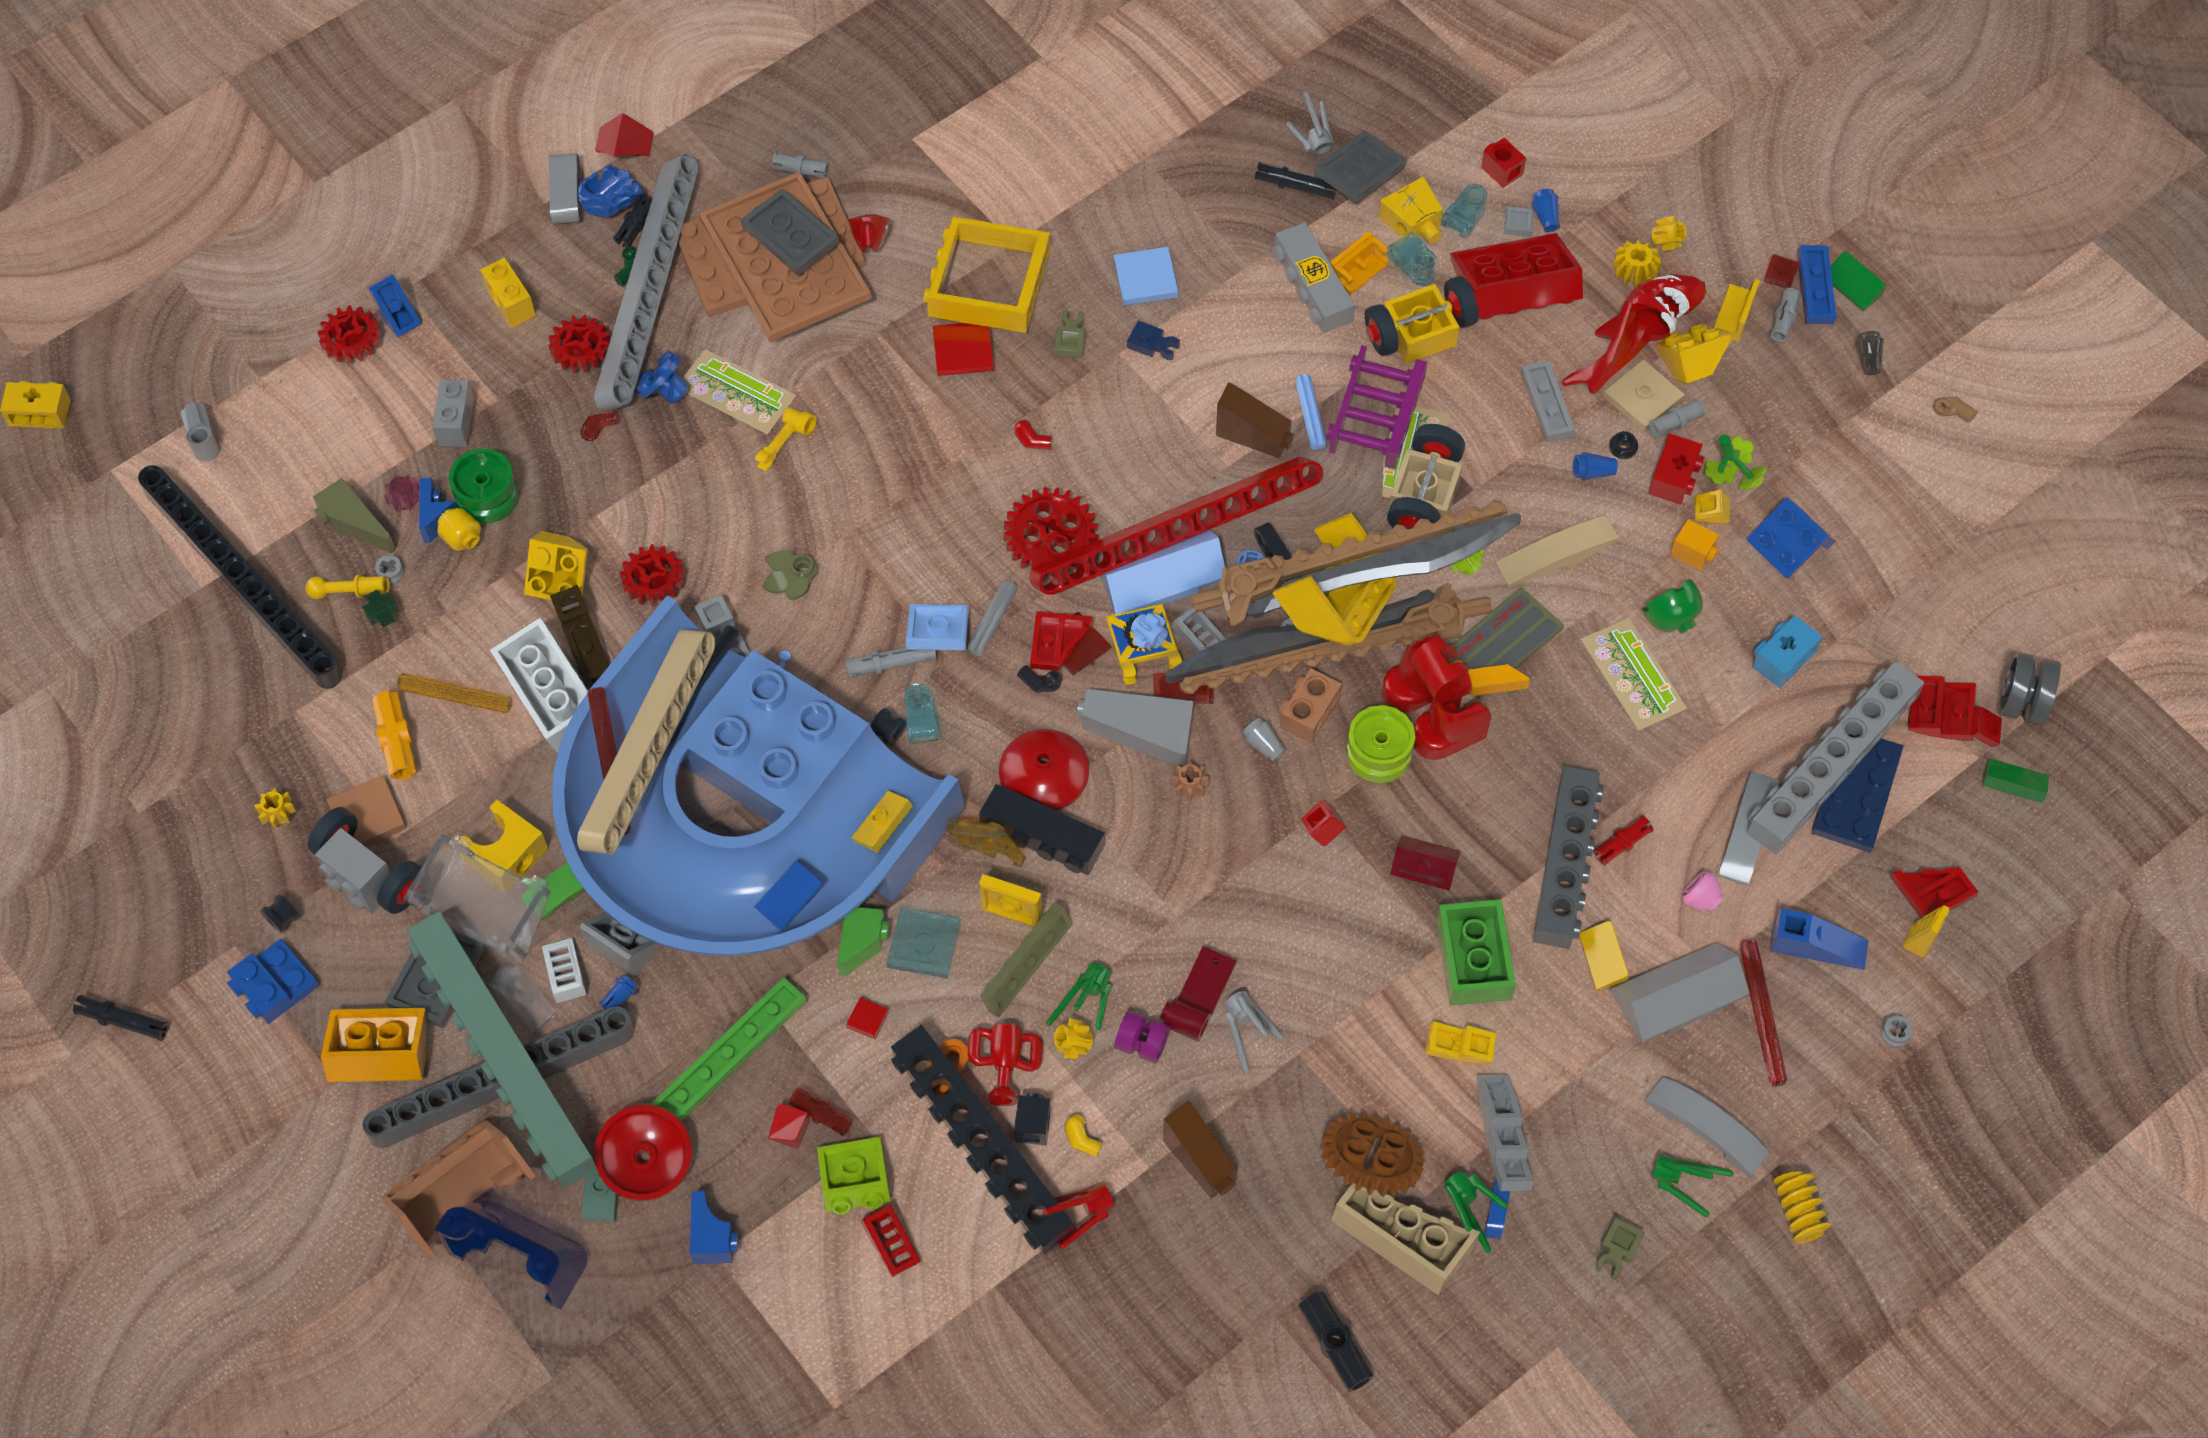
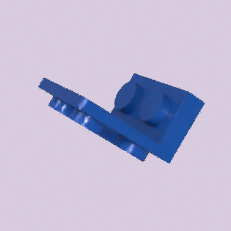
[1747,497,1836,578]

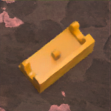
[1330,231,1390,296]

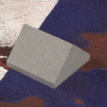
[580,913,662,978]

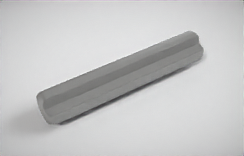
[968,580,1017,657]

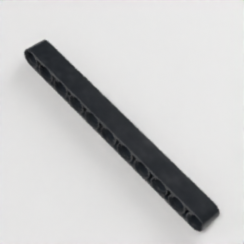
[138,465,342,689]

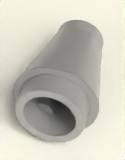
[1242,717,1286,762]

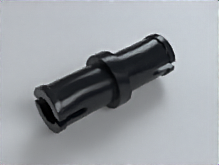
[613,194,652,248]

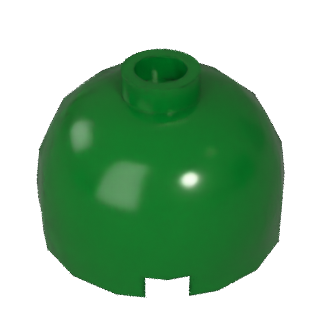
[1641,579,1703,634]

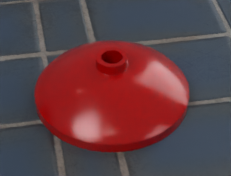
[999,729,1089,811]
[594,1105,692,1201]

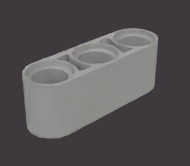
[549,153,581,224]

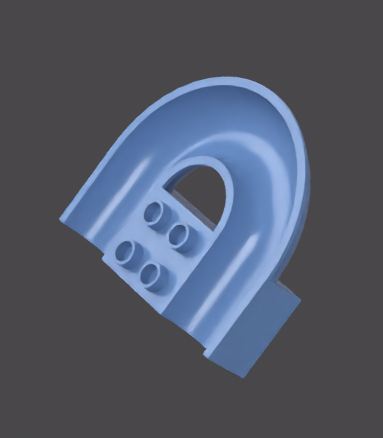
[552,595,965,956]

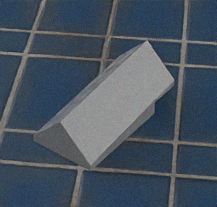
[1610,942,1749,1043]

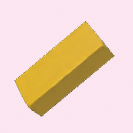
[1579,921,1629,991]

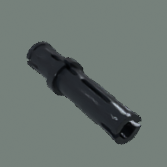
[1255,162,1337,200]
[73,995,169,1041]

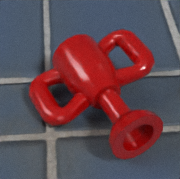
[968,1024,1043,1106]

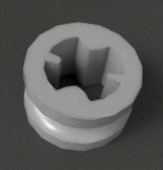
[375,555,404,585]
[1881,1016,1913,1048]

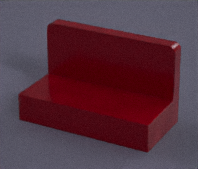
[1390,836,1460,891]

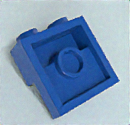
[227,939,319,1024]

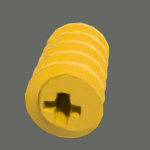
[1773,1171,1832,1244]

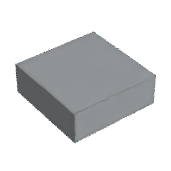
[1504,206,1534,237]

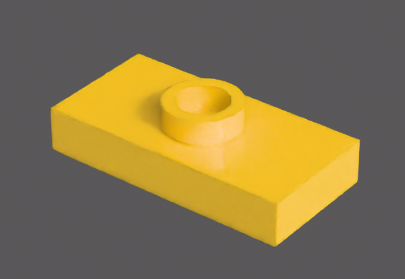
[851,791,913,853]

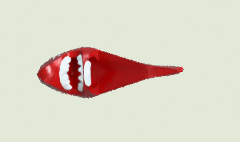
[1562,274,1706,394]

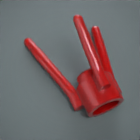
[1043,1184,1114,1249]

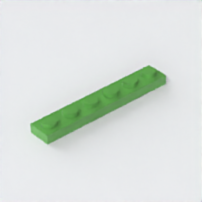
[650,978,807,1122]

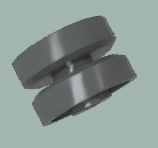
[2000,652,2061,726]

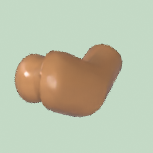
[1934,396,1978,423]

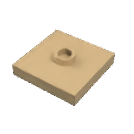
[1603,359,1685,432]

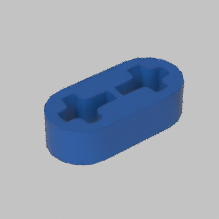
[1484,1179,1510,1240]

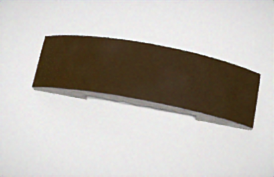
[550,585,610,690]

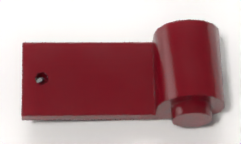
[1160,946,1237,1042]

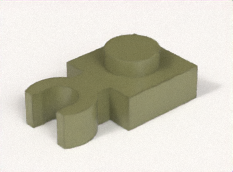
[1054,310,1085,358]
[1596,1217,1645,1280]

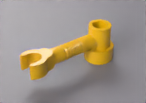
[755,407,817,471]

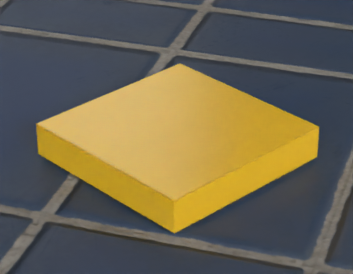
[979,874,1042,927]

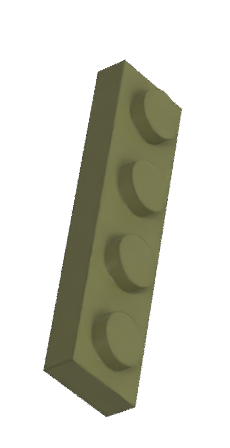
[980,902,1073,1017]

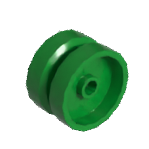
[448,448,519,524]

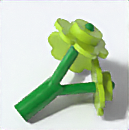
[1704,435,1767,490]

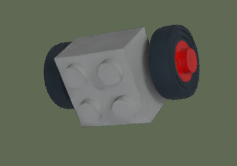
[307,807,427,914]

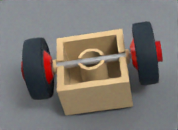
[1387,424,1465,530]

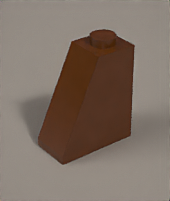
[1216,382,1294,458]
[1163,1101,1237,1199]

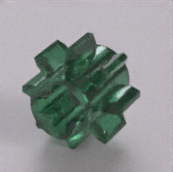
[361,590,398,628]

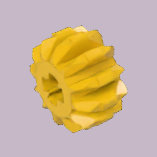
[1613,239,1661,288]

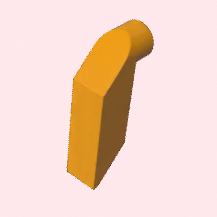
[1449,660,1530,696]

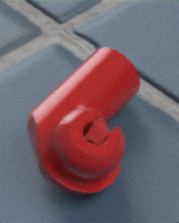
[1014,420,1052,450]

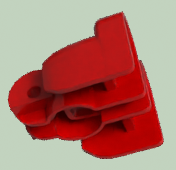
[1382,632,1491,760]

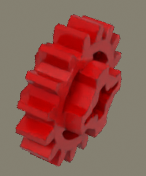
[318,305,382,363]
[548,315,610,373]
[620,544,685,606]

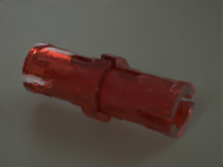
[789,1087,853,1137]

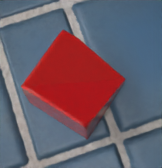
[1301,799,1347,846]
[768,1103,810,1149]

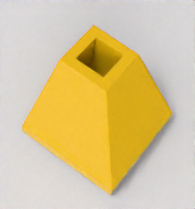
[1655,324,1732,384]
[524,531,588,600]

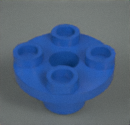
[636,350,688,404]

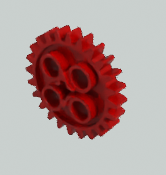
[1003,487,1098,578]

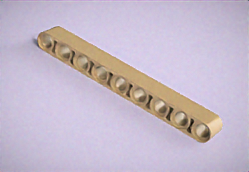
[577,629,715,855]

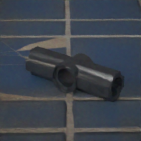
[1298,1291,1374,1392]

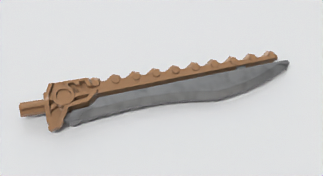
[1191,500,1521,628]
[1165,583,1492,694]

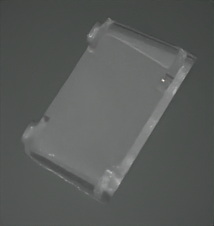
[404,834,551,965]

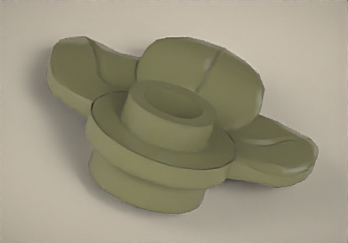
[763,551,818,600]

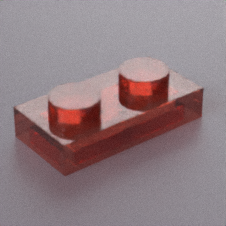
[1153,673,1214,704]

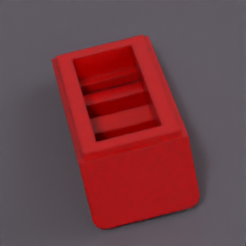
[860,1204,921,1277]

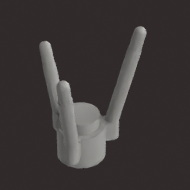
[1286,91,1335,156]
[1224,991,1283,1073]

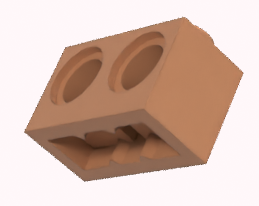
[1279,668,1342,744]

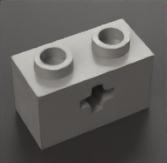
[432,379,475,447]

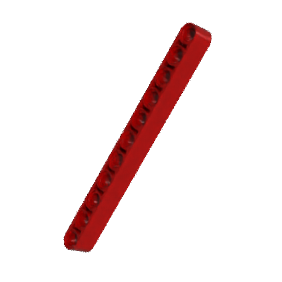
[1029,457,1323,595]

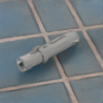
[845,647,936,678]

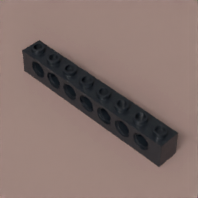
[890,1024,1075,1255]

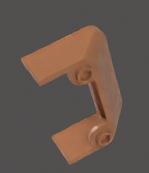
[382,1120,536,1258]

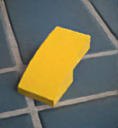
[1425,1021,1497,1064]

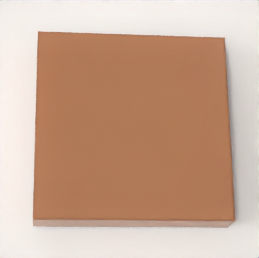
[326,775,406,846]

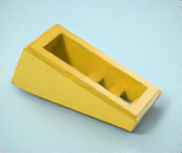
[1903,905,1950,958]

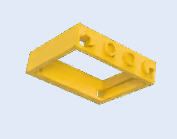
[923,216,1050,333]

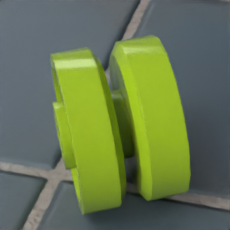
[1346,705,1416,783]

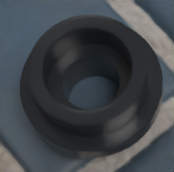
[1609,431,1638,459]

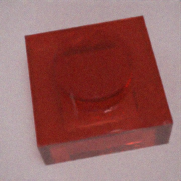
[1763,254,1799,289]

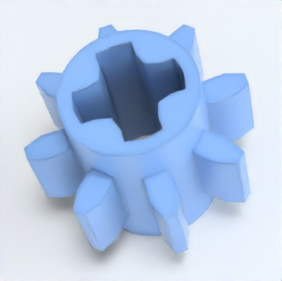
[1131,612,1168,650]

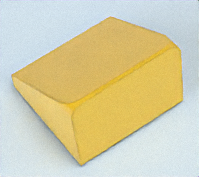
[1695,489,1730,524]

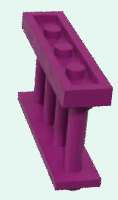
[1326,345,1427,469]

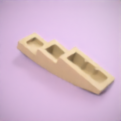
[1496,515,1619,589]

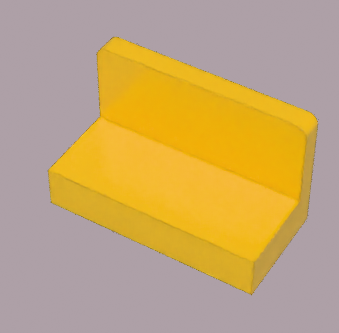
[1714,279,1761,342]

